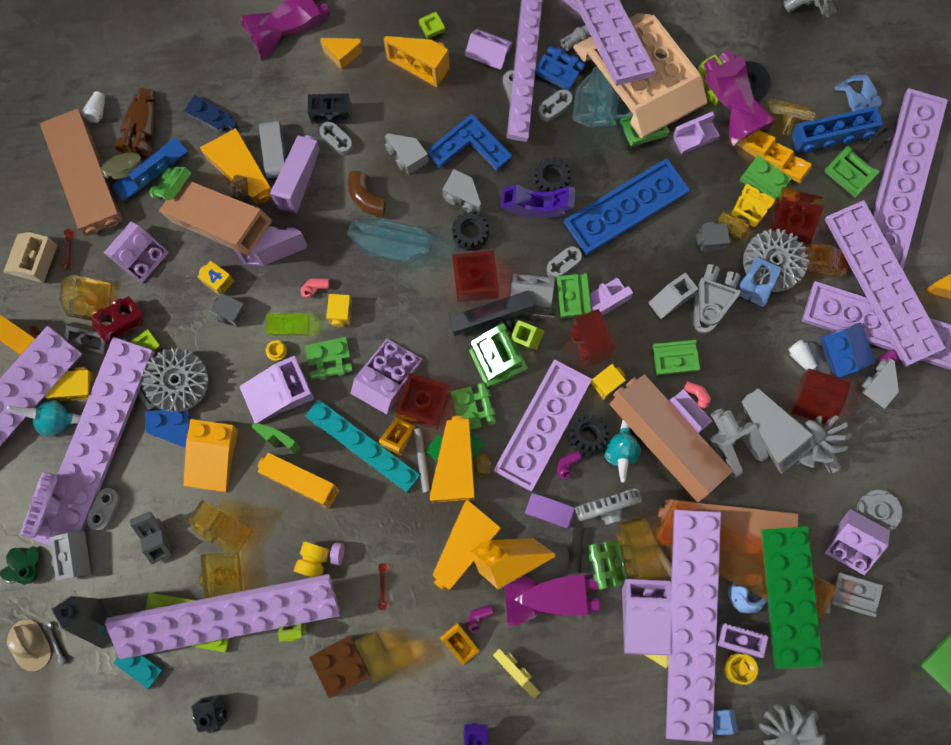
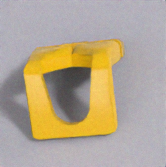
[732,184,775,228]

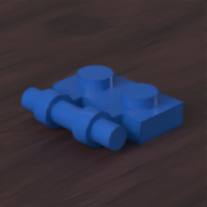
[535,45,586,91]

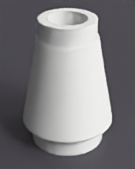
[82,91,105,123]
[788,340,818,372]

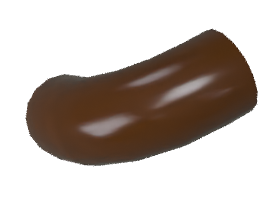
[348,171,386,218]

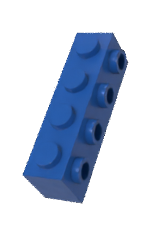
[791,106,883,153]

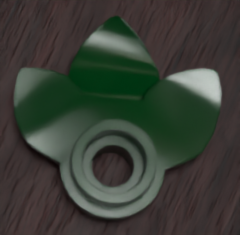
[0,546,40,585]

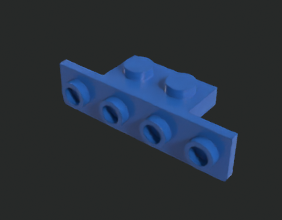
[112,138,189,202]

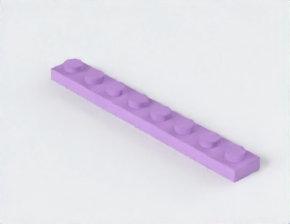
[507,0,542,142]

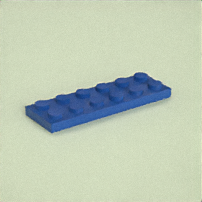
[564,158,690,255]

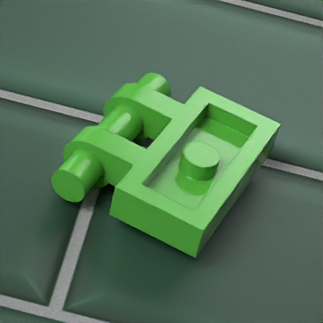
[305,337,353,380]
[451,383,496,431]
[589,540,630,590]

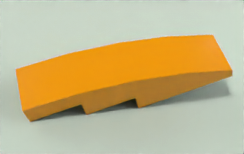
[729,130,812,183]

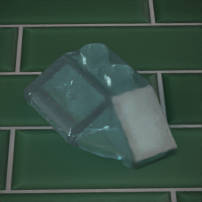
[573,66,619,128]
[347,218,434,264]

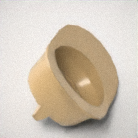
[7,620,51,671]

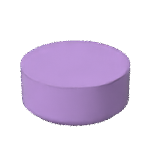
[330,542,345,565]

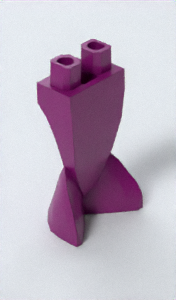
[240,0,329,60]
[703,49,776,146]
[505,574,600,626]

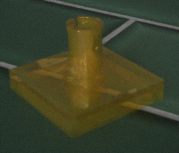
[768,99,815,136]
[199,552,243,599]

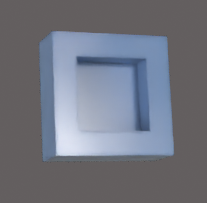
[713,709,739,735]

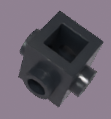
[191,695,228,734]

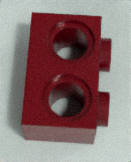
[92,296,143,344]

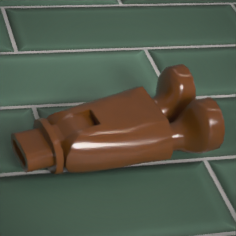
[114,88,156,158]

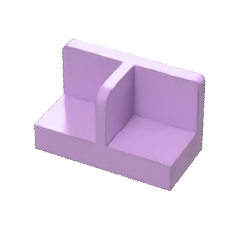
[673,112,719,154]
[589,278,633,320]

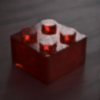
[452,250,499,302]
[570,309,615,367]
[395,373,451,431]

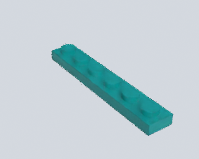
[305,399,420,493]

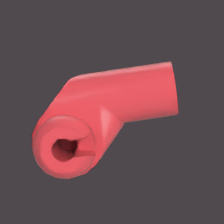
[301,278,330,298]
[684,381,711,409]

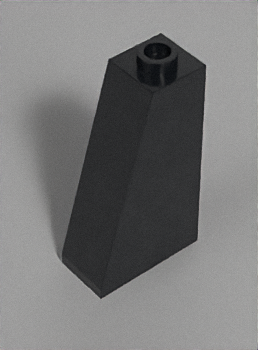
[51,596,112,648]

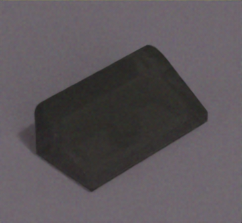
[231,175,249,204]

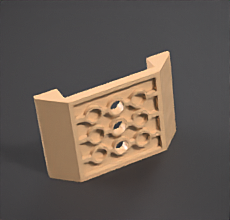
[573,13,707,139]

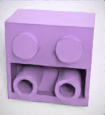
[103,222,169,283]
[825,509,890,575]

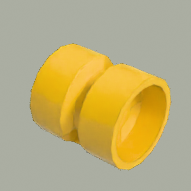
[293,542,331,578]
[722,654,758,685]

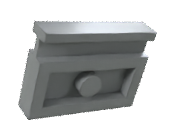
[831,573,883,617]

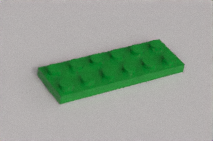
[760,526,823,669]

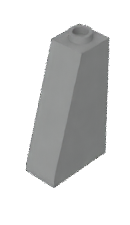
[742,389,815,474]

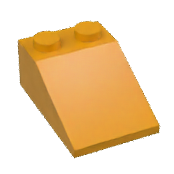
[384,36,450,87]
[183,419,238,493]
[471,538,555,589]

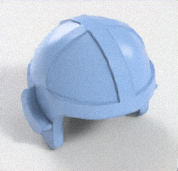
[727,573,767,613]

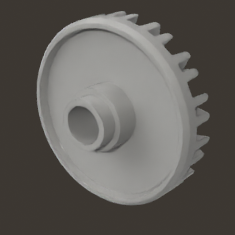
[743,229,809,292]
[142,348,208,412]
[575,488,642,525]

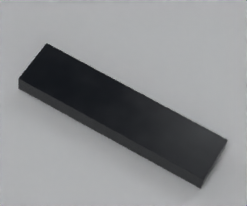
[449,290,535,336]

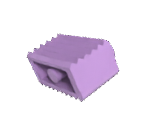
[716,623,768,658]

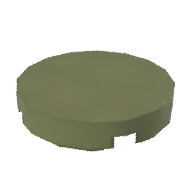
[100,153,143,179]

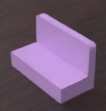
[465,29,513,69]
[669,389,712,433]

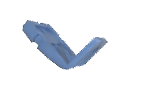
[834,75,882,112]
[736,257,781,307]

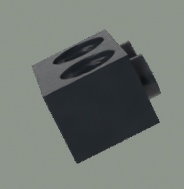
[308,93,351,124]

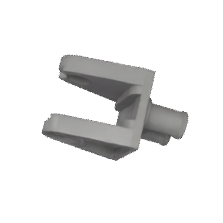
[694,265,740,334]
[707,408,769,479]

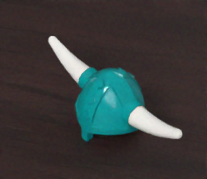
[7,400,81,437]
[604,420,641,483]

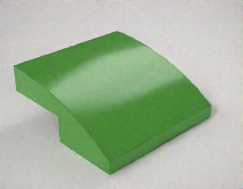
[469,332,528,388]
[251,423,302,455]
[920,633,951,694]

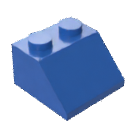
[819,322,875,378]

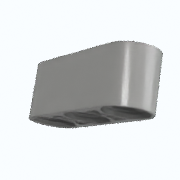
[259,120,286,179]

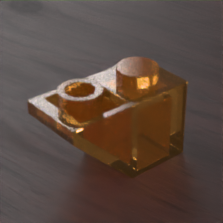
[805,243,847,276]

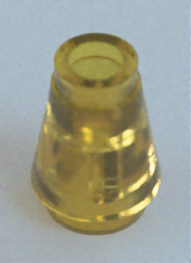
[717,212,750,239]

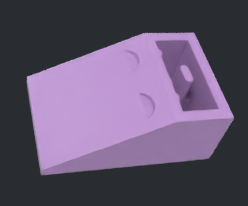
[235,226,307,266]
[351,339,422,415]
[239,356,314,424]
[622,579,672,656]

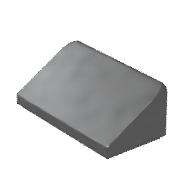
[65,322,108,354]

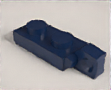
[184,95,239,132]

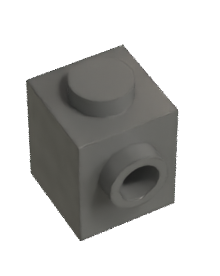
[696,222,730,252]
[211,293,248,327]

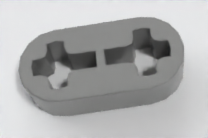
[538,89,572,122]
[319,122,353,156]
[547,247,582,280]

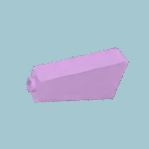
[270,135,320,214]

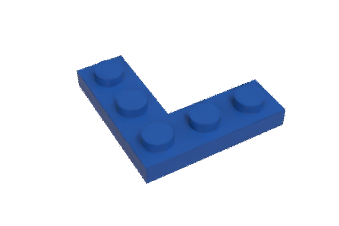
[426,114,512,171]

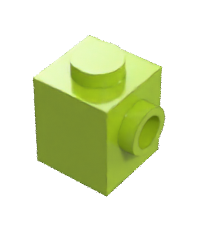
[510,320,545,350]

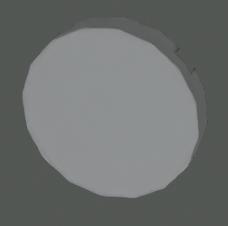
[857,489,902,531]

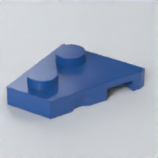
[145,409,190,448]

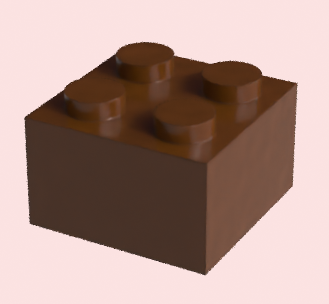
[309,635,372,699]

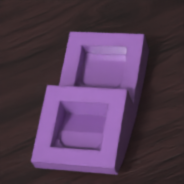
[525,493,575,529]

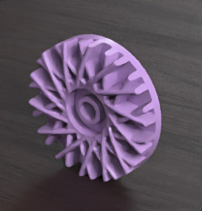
[20,472,60,538]

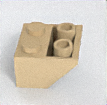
[3,232,58,283]

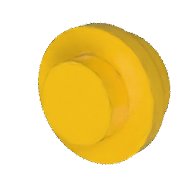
[266,340,287,361]

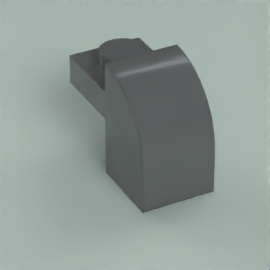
[130,511,172,564]

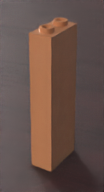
[40,109,124,236]
[159,180,272,256]
[609,374,733,502]
[656,499,798,557]

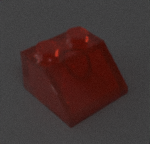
[771,187,824,244]
[791,368,851,427]

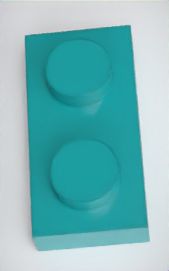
[113,655,164,689]

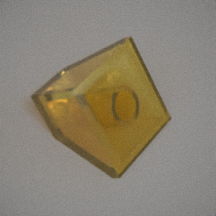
[59,275,112,324]

